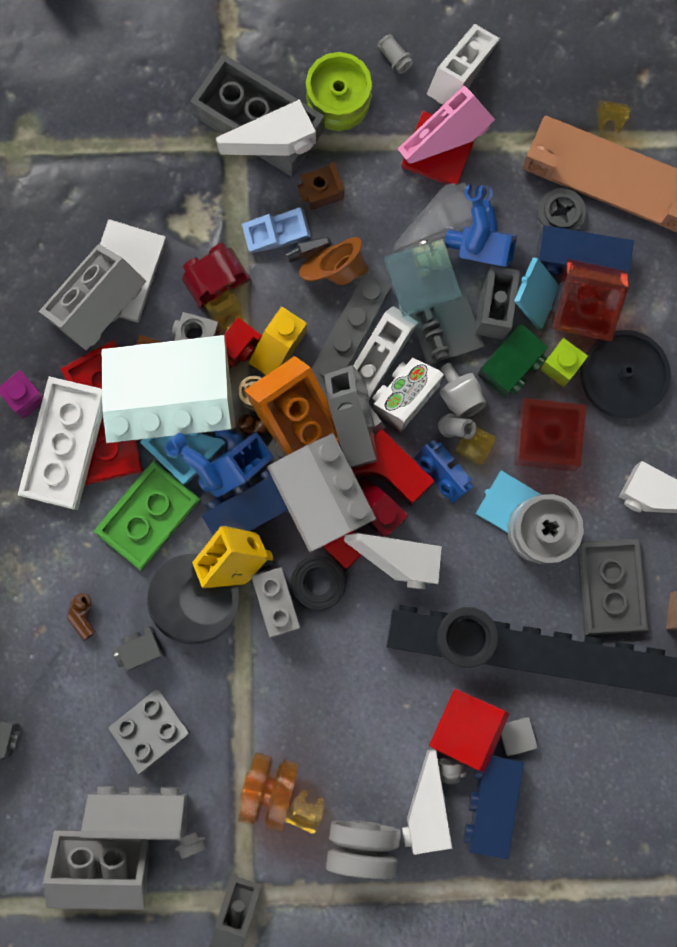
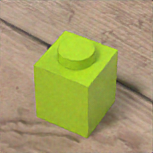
[540,338,588,387]

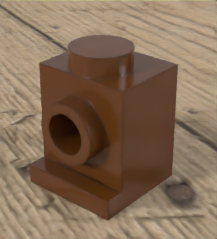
[297,162,344,210]

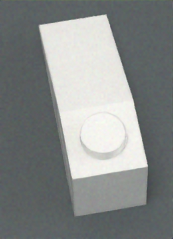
[427,24,500,105]
[216,100,316,156]
[353,306,419,399]
[619,461,677,513]
[344,534,442,589]
[402,749,452,855]

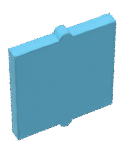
[514,258,560,329]
[475,471,542,533]

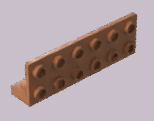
[522,116,677,232]

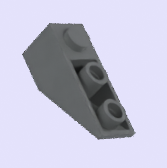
[324,365,378,469]

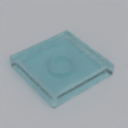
[384,239,462,317]

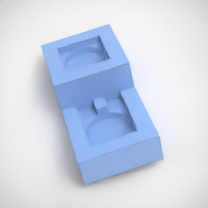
[242,207,311,253]

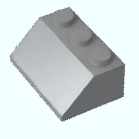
[39,244,147,350]
[267,434,376,552]
[81,786,188,839]
[43,831,150,910]

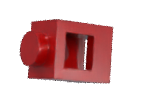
[224,317,262,368]

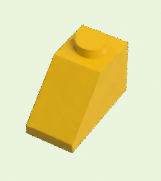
[249,306,308,375]

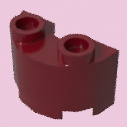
[182,243,251,309]

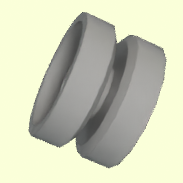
[507,494,584,564]
[326,821,401,879]

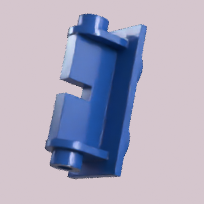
[414,440,474,504]

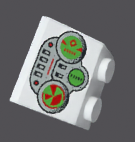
[372,358,444,433]

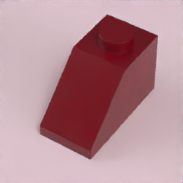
[358,476,409,538]

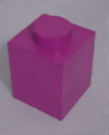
[0,370,43,419]

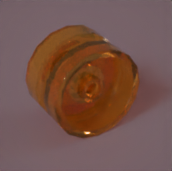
[238,752,299,833]

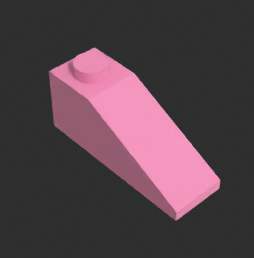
[398,86,495,164]

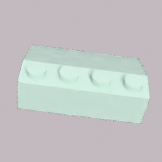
[102,335,236,443]

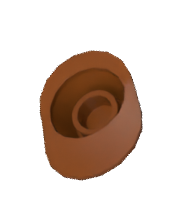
[299,237,368,286]

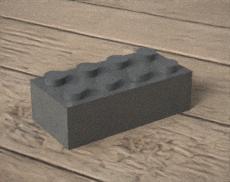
[190,54,324,177]

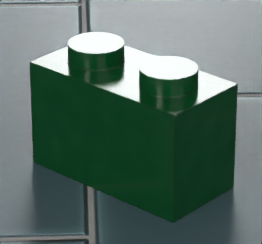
[478,323,548,398]

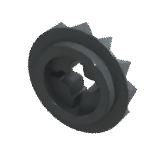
[537,188,586,231]

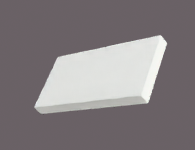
[18,377,103,510]

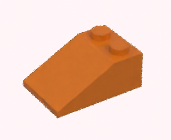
[244,356,340,456]

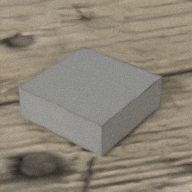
[501,717,538,756]

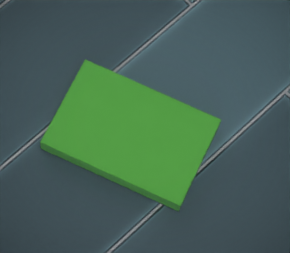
[93,461,201,571]

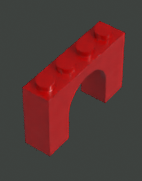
[321,429,434,571]

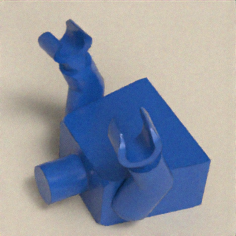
[444,184,518,267]
[165,429,274,497]

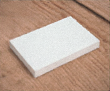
[100,220,167,323]

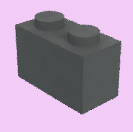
[474,265,520,340]

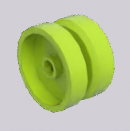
[306,52,372,131]

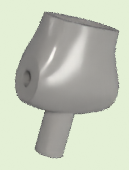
[439,363,487,419]

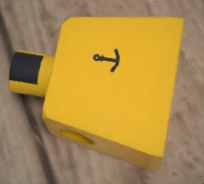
[192,526,273,588]

